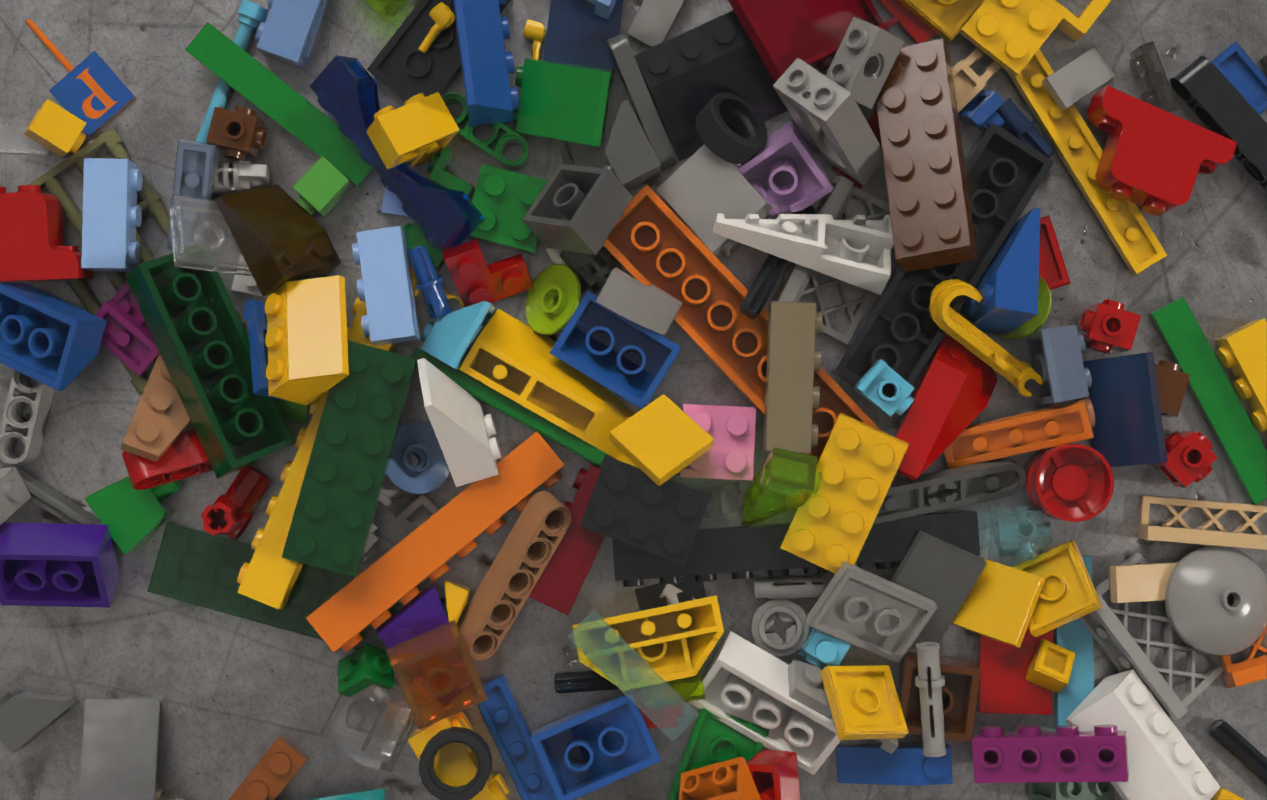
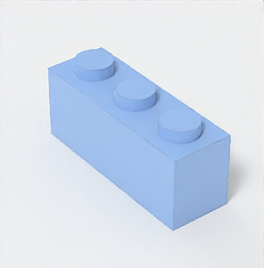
[81,158,143,272]
[352,226,420,346]

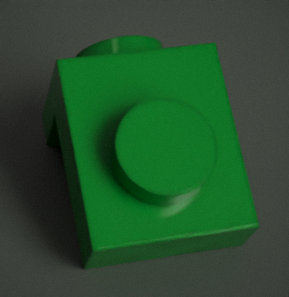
[427,147,475,204]
[337,645,394,698]

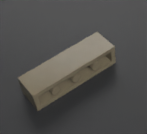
[763,301,823,453]

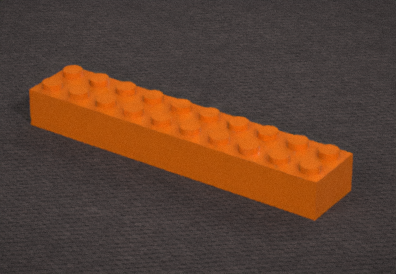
[603,185,882,471]

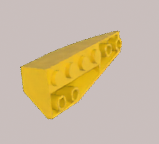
[459,309,639,468]

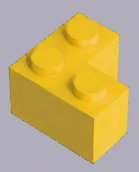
[366,92,460,170]

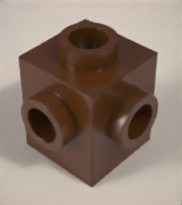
[206,106,267,161]

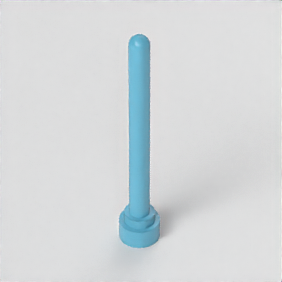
[195,0,269,144]

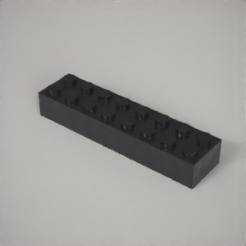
[831,122,1054,398]

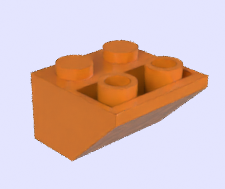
[679,756,761,800]

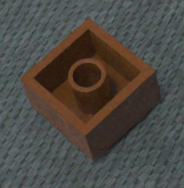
[899,652,981,742]

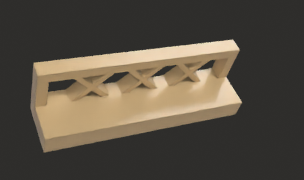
[1137,495,1267,550]

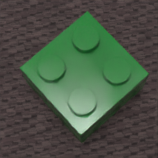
[463,164,548,257]

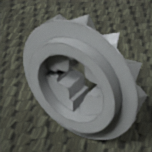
[751,599,809,656]

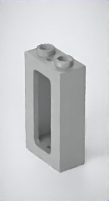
[773,58,884,186]

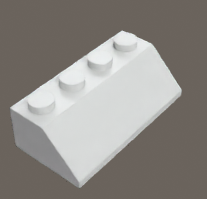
[689,631,841,775]
[1065,669,1220,800]

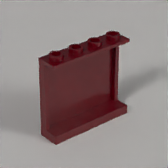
[728,0,900,82]

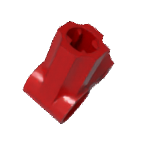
[201,465,273,541]

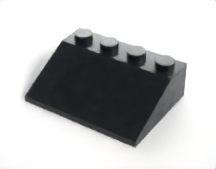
[634,10,788,161]

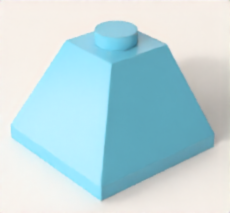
[420,301,497,372]

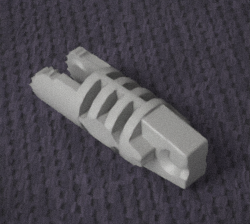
[212,161,270,194]

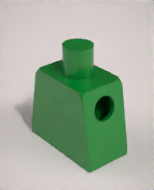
[84,476,181,555]

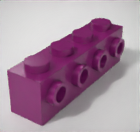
[972,724,1129,783]

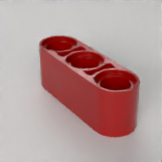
[122,429,213,490]

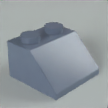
[1026,325,1092,405]

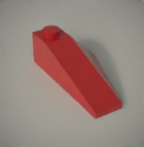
[894,333,998,481]

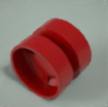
[1023,444,1114,522]

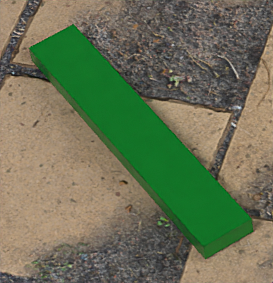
[185,22,381,187]
[1149,297,1267,505]
[410,347,606,467]

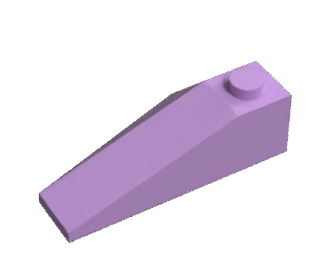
[673,120,834,239]

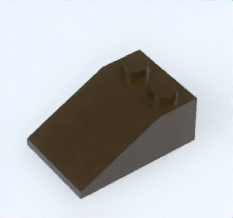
[216,184,341,297]

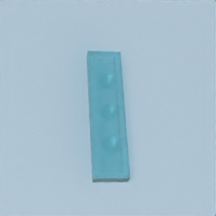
[567,609,699,742]

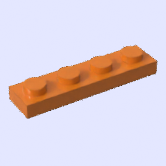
[944,400,1094,469]

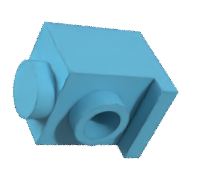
[853,359,915,417]
[797,628,851,669]

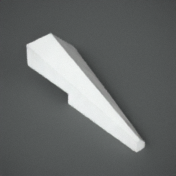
[713,213,894,295]

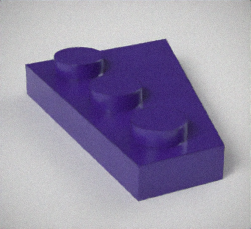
[376,583,474,711]

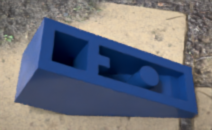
[836,741,953,786]

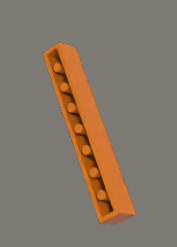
[306,431,565,653]

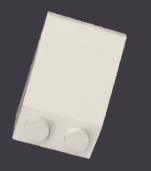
[417,358,502,487]

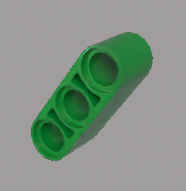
[441,92,530,171]

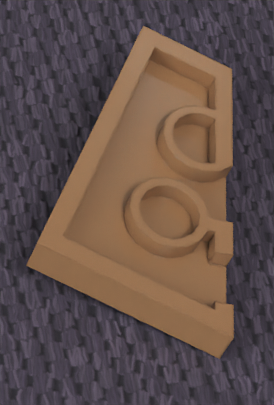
[121,352,191,462]

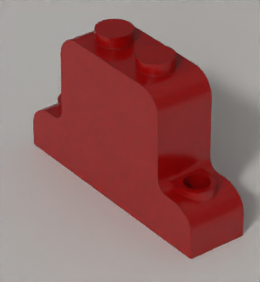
[1087,85,1237,216]
[0,185,94,282]

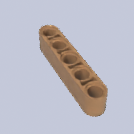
[455,491,572,661]

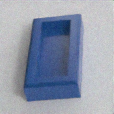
[1211,41,1267,115]

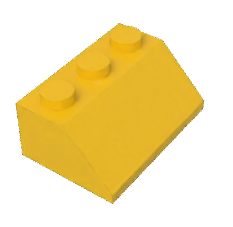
[264,275,349,406]

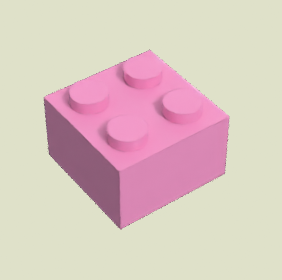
[679,404,756,481]

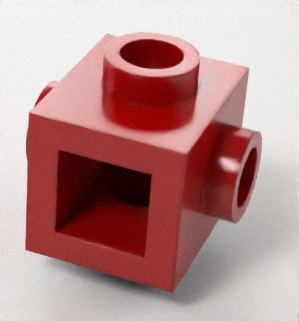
[1079,299,1141,354]
[1154,431,1218,488]

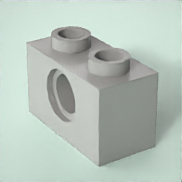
[825,17,905,109]

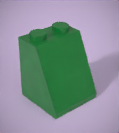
[511,58,613,147]

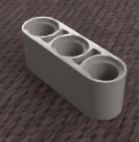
[0,370,54,464]

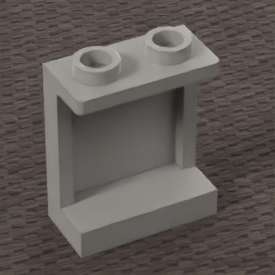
[656,144,773,256]

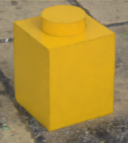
[23,99,86,158]

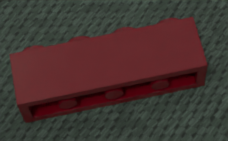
[529,464,605,615]

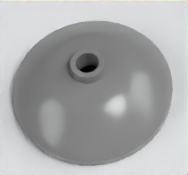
[1165,546,1267,655]

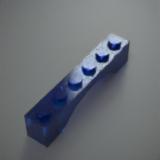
[310,55,485,249]

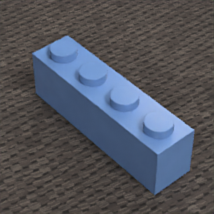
[255,0,329,70]

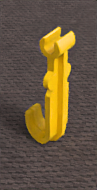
[929,279,1043,397]

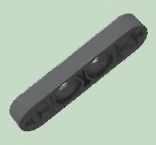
[607,33,677,171]

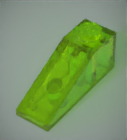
[741,447,821,526]

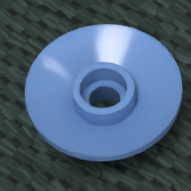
[386,422,450,494]

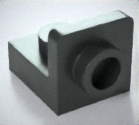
[559,247,617,293]

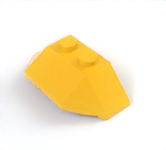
[572,595,724,690]

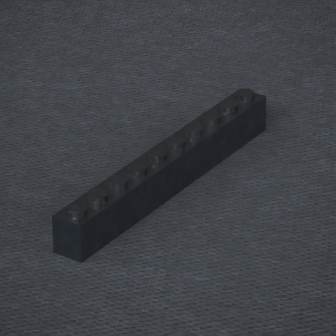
[612,510,980,587]

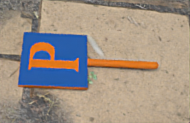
[26,19,136,137]

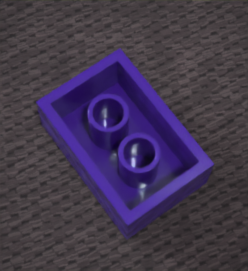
[0,522,120,608]

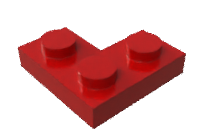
[442,239,534,307]

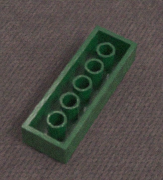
[126,243,296,479]
[282,340,417,577]

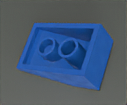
[963,208,1040,335]
[530,692,662,800]

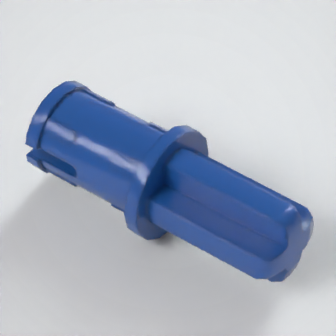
[407,245,453,319]

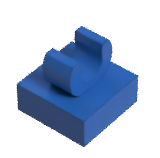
[958,90,1005,129]

